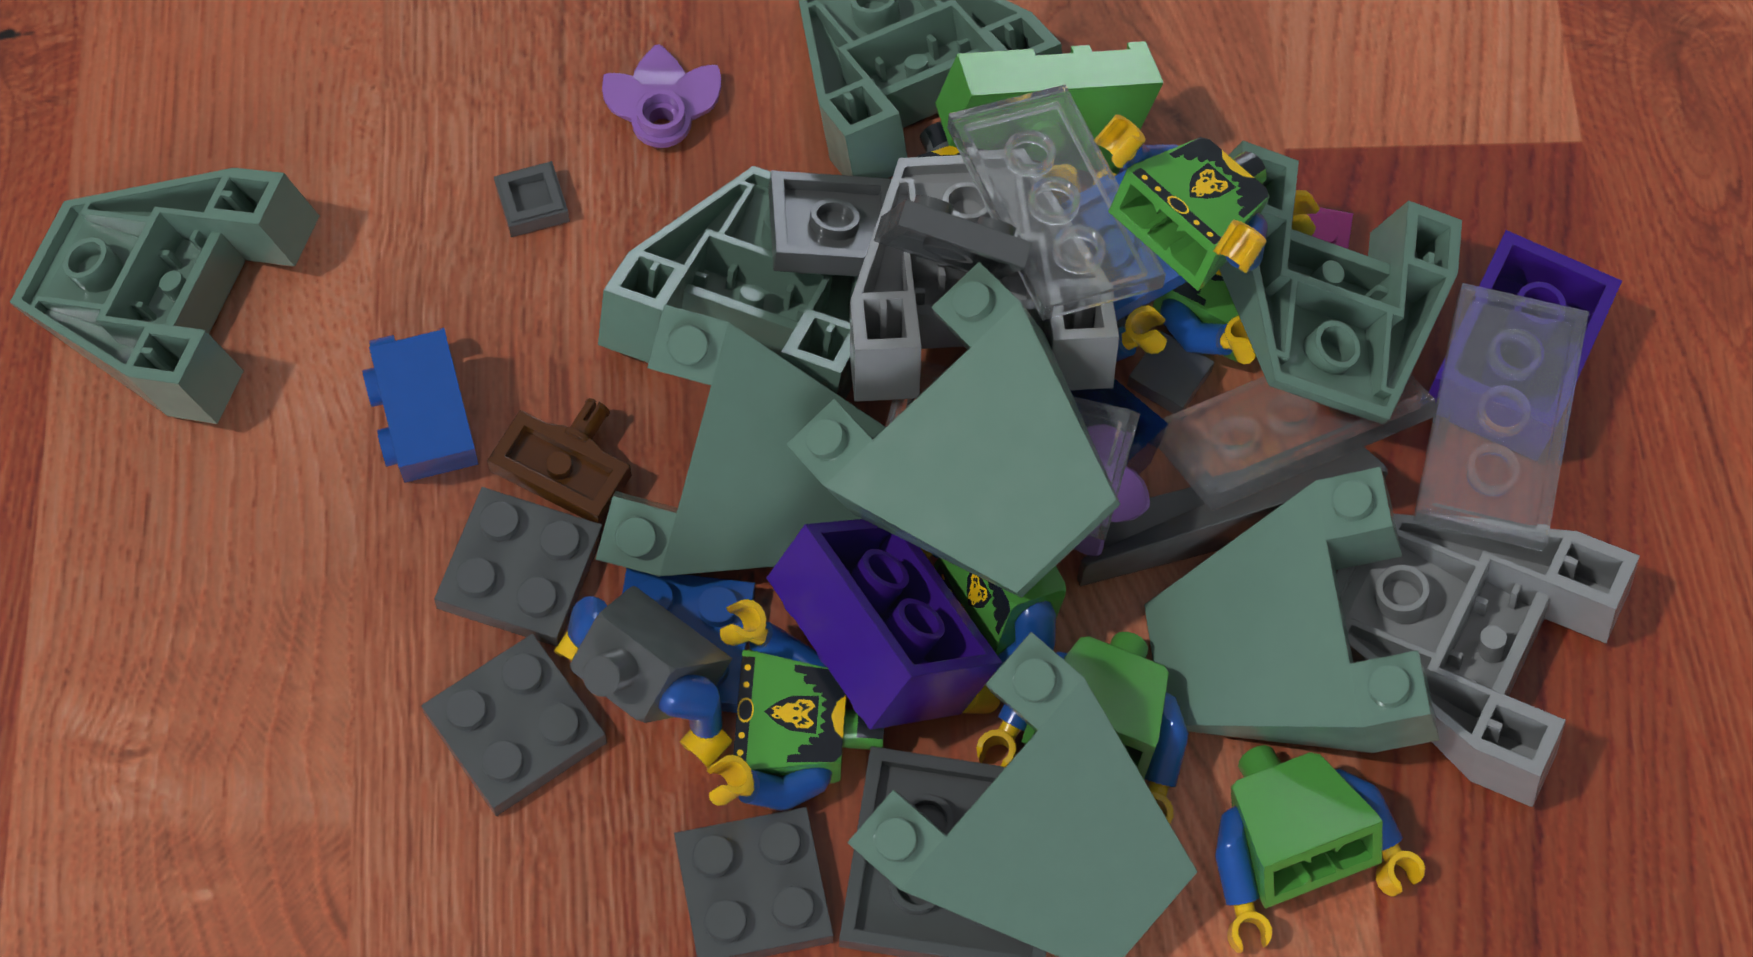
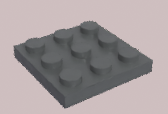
[839,746,1046,957]

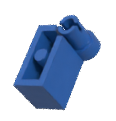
[362,328,479,483]

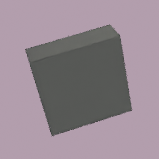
[494,161,570,237]
[1127,331,1214,417]

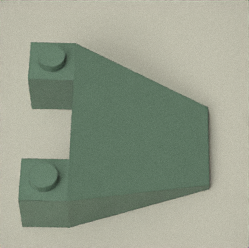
[798,0,1062,178]
[1219,141,1462,424]
[598,166,858,400]
[10,167,320,424]
[786,262,1120,598]
[596,304,886,576]
[1144,467,1439,753]
[847,632,1197,957]

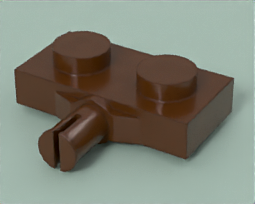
[487,398,632,524]

